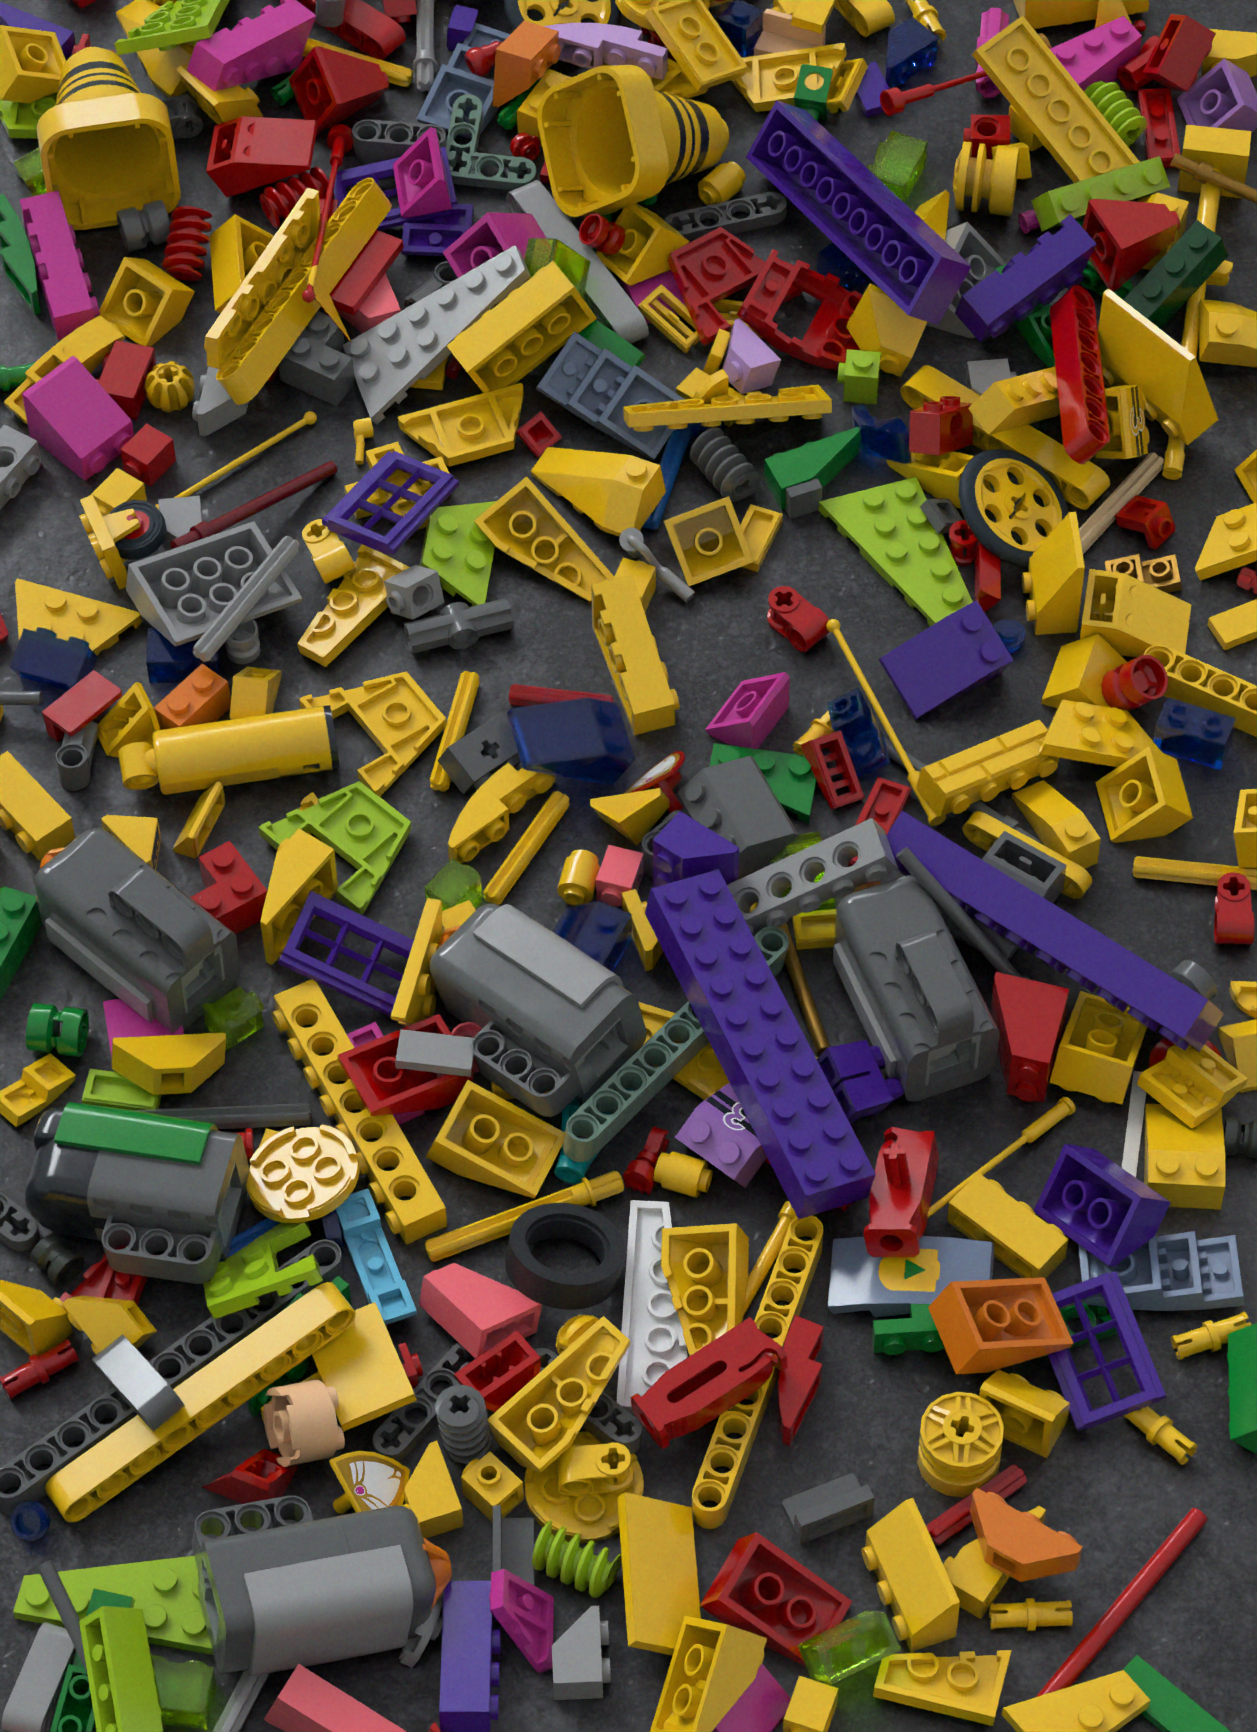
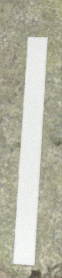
[1122,1071,1146,1178]

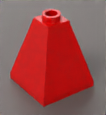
[289,46,389,135]
[1082,199,1181,292]

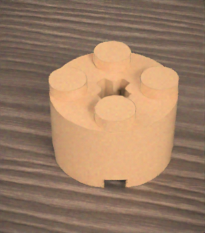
[264,1379,345,1467]

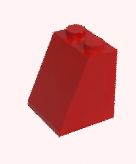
[991,972,1069,1103]

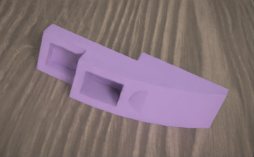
[543,23,668,80]

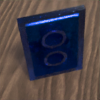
[507,698,635,785]

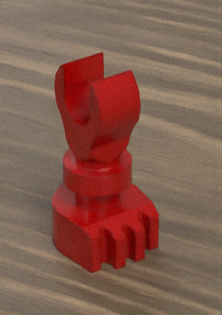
[623,1127,670,1195]

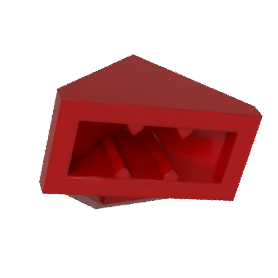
[454,1330,541,1412]
[202,1448,298,1504]

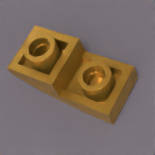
[1105,554,1183,593]

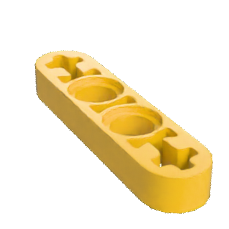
[962,811,1092,899]

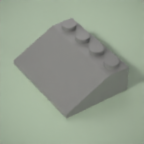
[126,521,302,647]

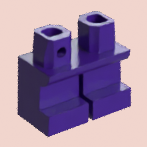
[817,1040,904,1124]

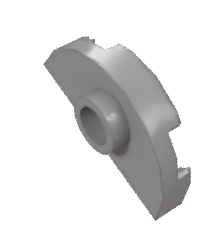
[399,1594,443,1668]

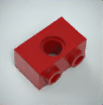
[909,396,973,456]

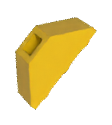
[111,1033,226,1095]

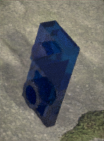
[851,404,912,464]
[827,687,890,778]

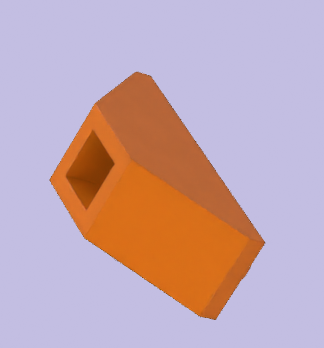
[970,1487,1083,1582]

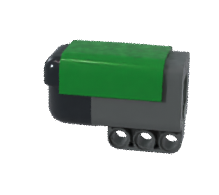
[24,1102,250,1284]

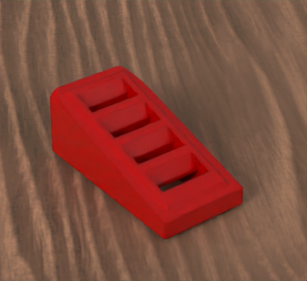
[801,730,865,810]

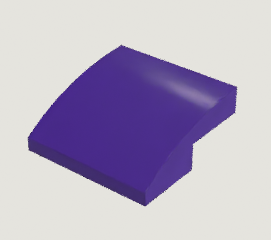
[401,204,474,256]

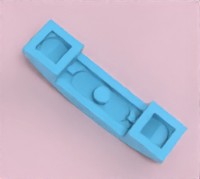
[335,1189,417,1325]

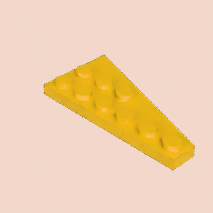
[204,188,320,369]

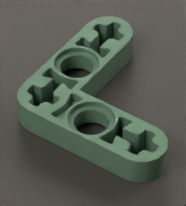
[445,94,537,191]

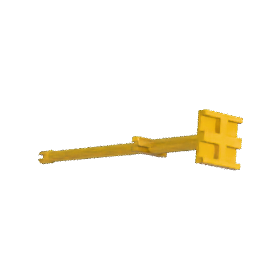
[1162,138,1250,480]

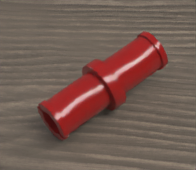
[0,1339,79,1400]

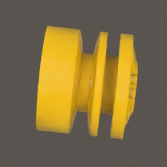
[952,141,1020,216]
[917,1392,1004,1498]

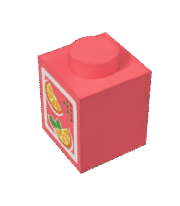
[596,845,644,907]

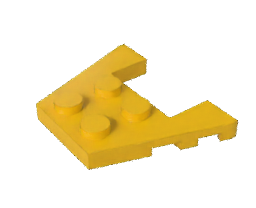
[299,671,446,797]

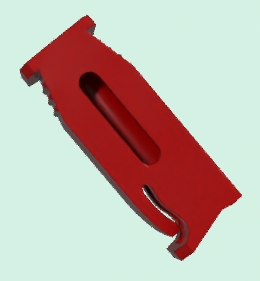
[863,1127,939,1257]
[630,1317,788,1450]

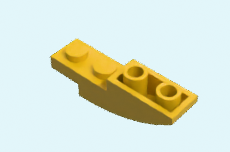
[4,315,125,425]
[448,752,555,868]

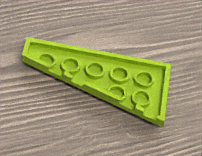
[114,0,229,55]
[818,477,973,626]
[13,1556,214,1655]

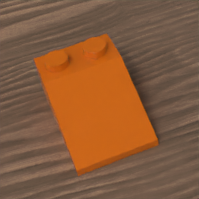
[928,1277,1074,1375]

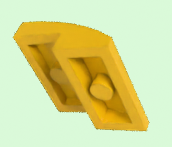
[1137,1044,1248,1129]

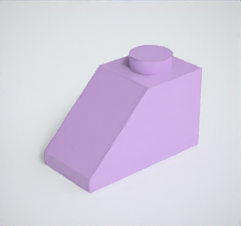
[722,319,781,394]

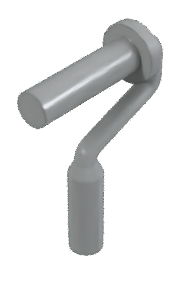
[619,528,695,603]

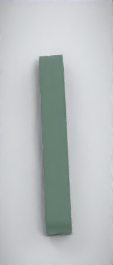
[563,927,789,1162]

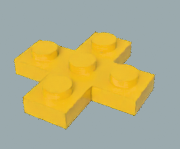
[344,441,450,530]

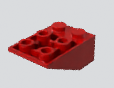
[206,116,318,198]

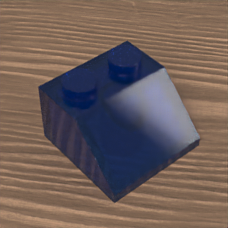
[552,901,632,972]

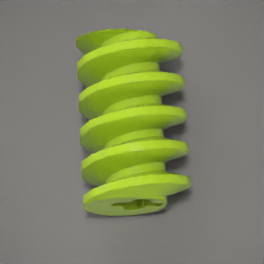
[1084,81,1148,147]
[532,1521,622,1599]

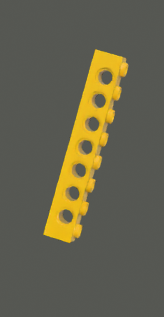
[271,979,447,1245]

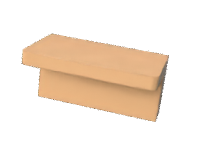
[754,9,826,56]

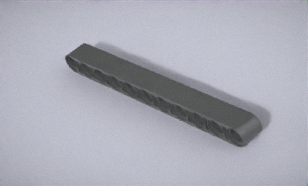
[0,1239,344,1516]

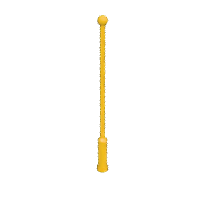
[155,411,317,510]
[826,619,946,826]
[928,1097,1076,1218]

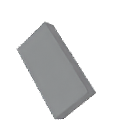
[395,1029,474,1077]

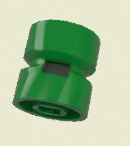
[26,1003,89,1057]

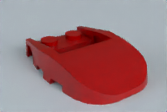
[736,249,863,370]

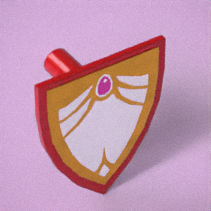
[623,751,686,813]

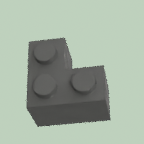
[279,311,355,406]

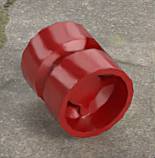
[1101,655,1168,712]

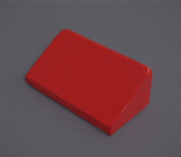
[975,540,1001,613]

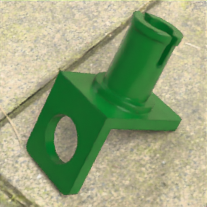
[794,64,833,122]

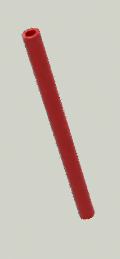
[1036,1508,1208,1697]

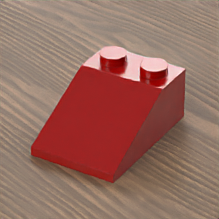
[337,1014,473,1116]
[700,1532,853,1670]

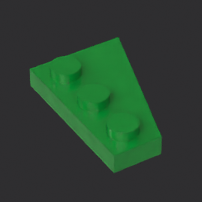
[709,743,817,824]

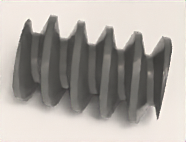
[690,427,761,502]
[435,1385,492,1464]

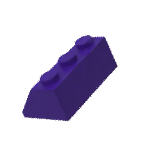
[653,811,739,888]
[1033,1144,1171,1267]

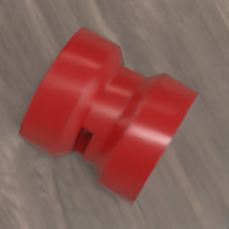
[579,213,626,256]

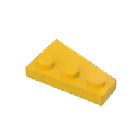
[873,1650,1011,1726]
[1002,1670,1151,1732]

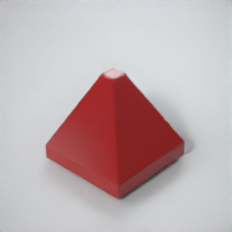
[516,411,562,458]

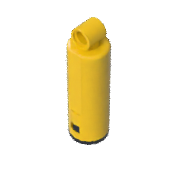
[118,705,340,795]

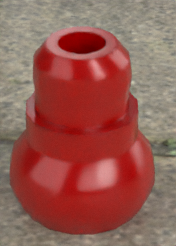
[464,41,501,77]

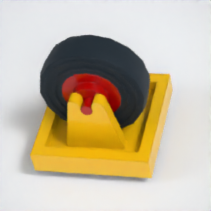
[79,494,167,590]

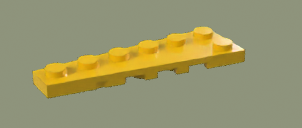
[623,385,832,432]

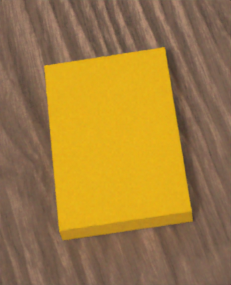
[645,0,749,92]
[312,1302,417,1432]

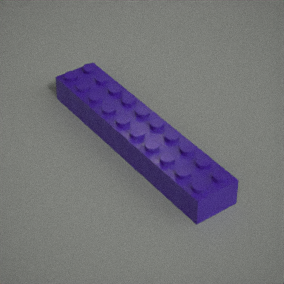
[746,100,972,325]
[886,811,1224,1052]
[645,869,876,1220]

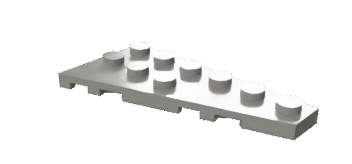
[343,245,531,425]

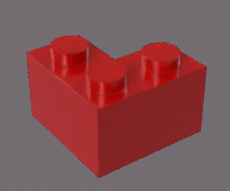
[190,841,267,934]

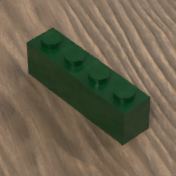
[1123,220,1229,329]

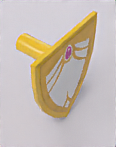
[329,1451,410,1514]

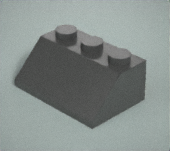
[678,756,799,879]

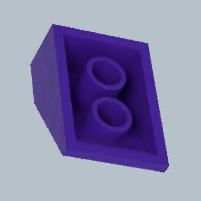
[879,600,1013,720]

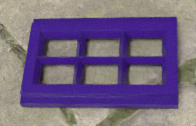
[334,147,459,231]
[322,451,459,555]
[278,891,414,1017]
[1048,1271,1167,1431]

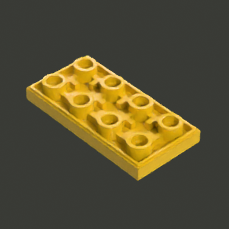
[617,1492,701,1656]

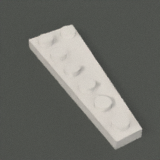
[617,1200,688,1414]

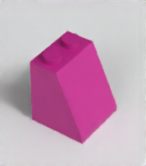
[443,212,564,286]
[22,356,134,481]

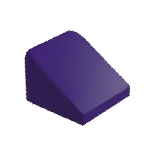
[446,5,478,51]

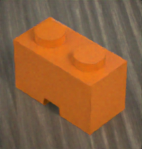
[154,664,231,730]

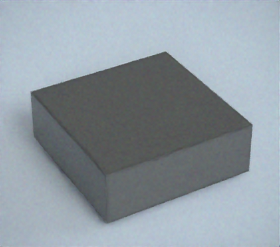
[785,479,822,519]
[920,499,963,534]

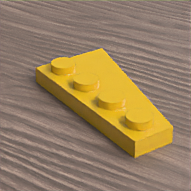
[297,545,410,667]

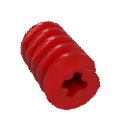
[260,167,334,229]
[162,206,213,281]

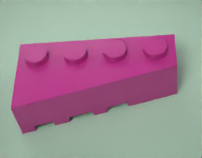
[187,0,317,91]
[1050,16,1142,91]
[20,191,100,340]

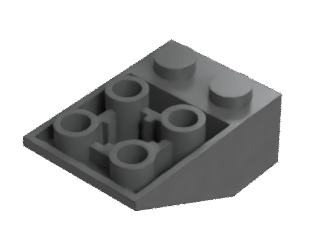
[946,831,1067,961]

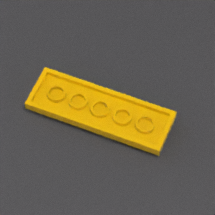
[972,15,1140,183]

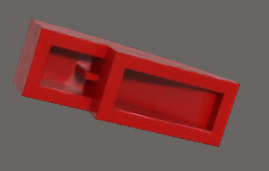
[778,1315,824,1446]

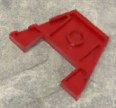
[667,227,803,346]

